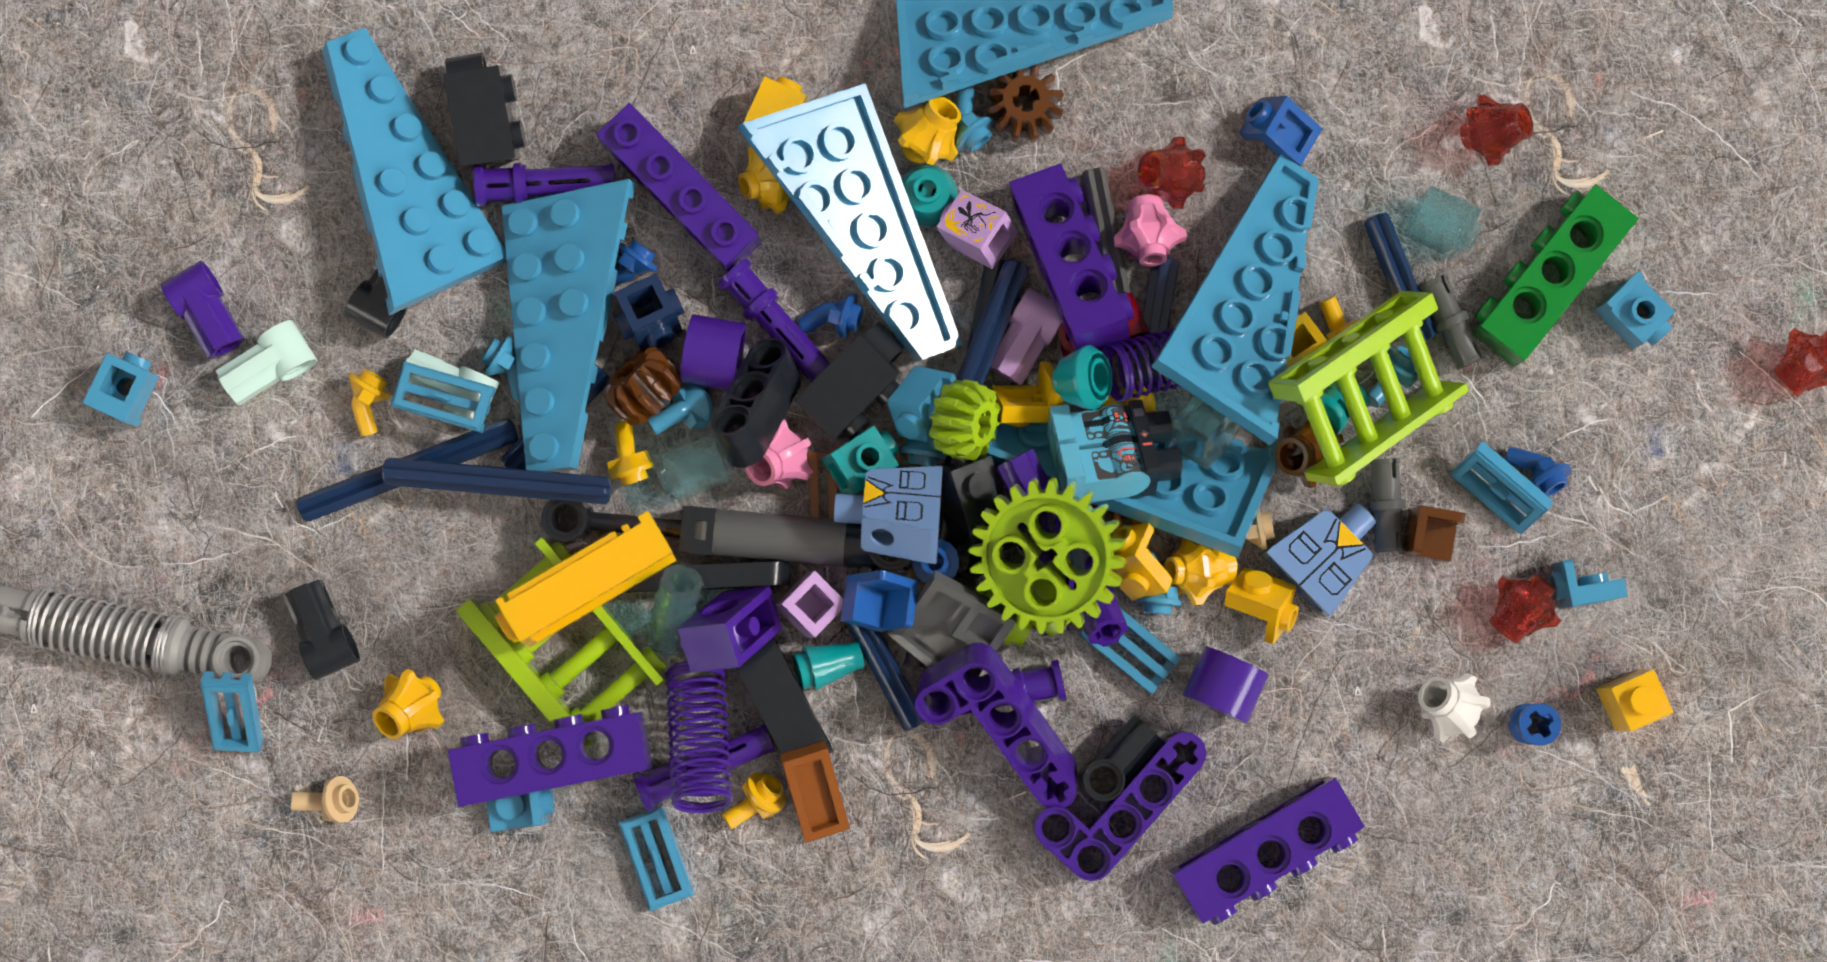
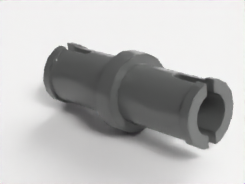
[1418,274,1485,370]
[1368,458,1406,552]

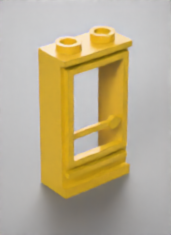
[494,511,677,648]

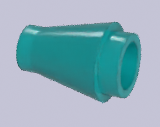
[792,641,864,691]

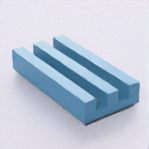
[390,361,496,433]
[1450,441,1554,535]
[1079,608,1181,694]
[200,671,263,752]
[618,806,695,911]

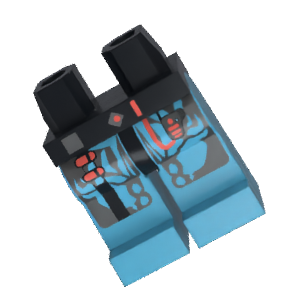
[1047,400,1183,503]

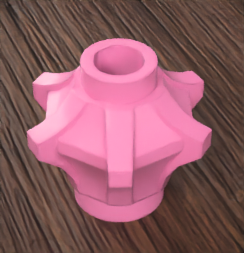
[1114,194,1187,267]
[745,419,814,489]

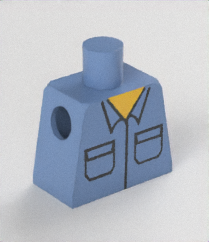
[834,466,943,564]
[1260,503,1377,617]

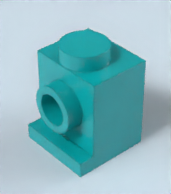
[820,426,899,495]

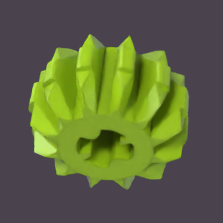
[929,379,1001,461]

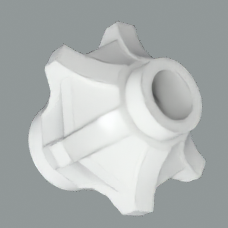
[1418,673,1490,743]

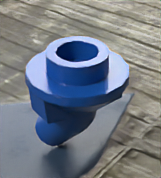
[615,239,658,285]
[797,293,864,338]
[1506,446,1572,497]
[912,539,960,583]

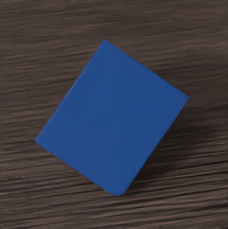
[841,570,919,632]

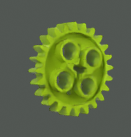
[969,477,1127,634]

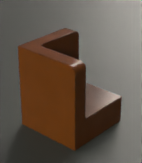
[1402,505,1466,562]

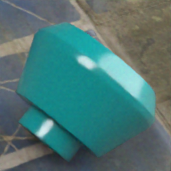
[901,164,958,227]
[1052,345,1112,410]

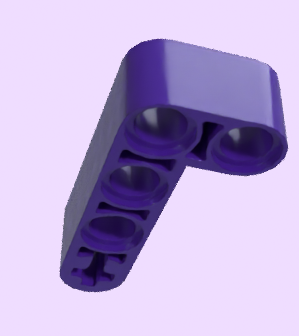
[915,643,1077,808]
[1032,731,1207,881]

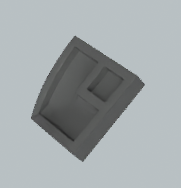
[888,570,1017,676]

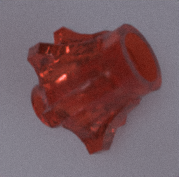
[1460,94,1533,167]
[1137,136,1206,210]
[1772,328,1827,397]
[1489,573,1562,644]

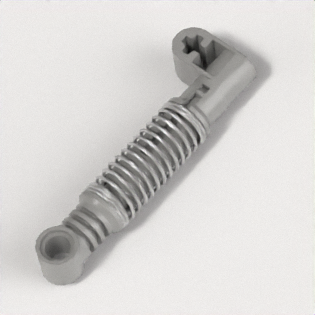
[0,585,272,683]

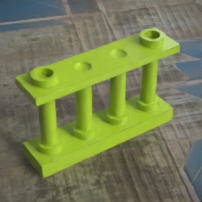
[1268,291,1469,487]
[456,537,667,750]

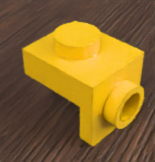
[992,362,1064,427]
[1111,522,1173,601]
[1224,567,1299,645]

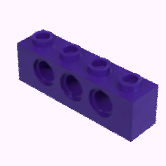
[596,102,762,273]
[1009,163,1134,351]
[448,705,653,807]
[1169,776,1365,925]

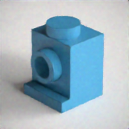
[1594,271,1676,349]
[83,351,160,427]
[887,365,956,443]

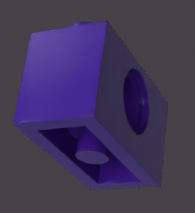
[677,586,783,672]

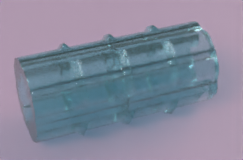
[646,564,703,656]

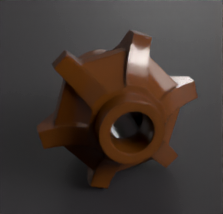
[1275,420,1345,488]

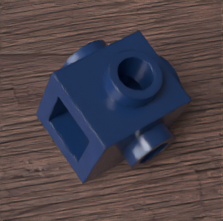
[614,273,685,350]

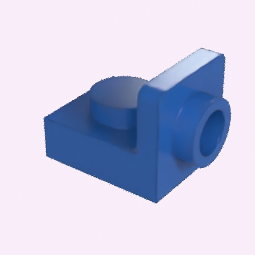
[1239,96,1323,166]

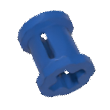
[1508,703,1561,745]

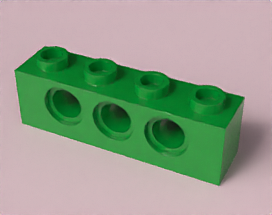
[1472,184,1639,367]

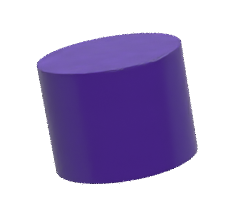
[680,314,747,391]
[1183,646,1269,724]

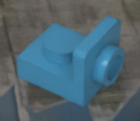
[1549,559,1628,609]
[487,789,555,832]

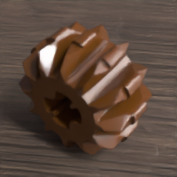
[986,65,1064,143]
[602,347,682,426]

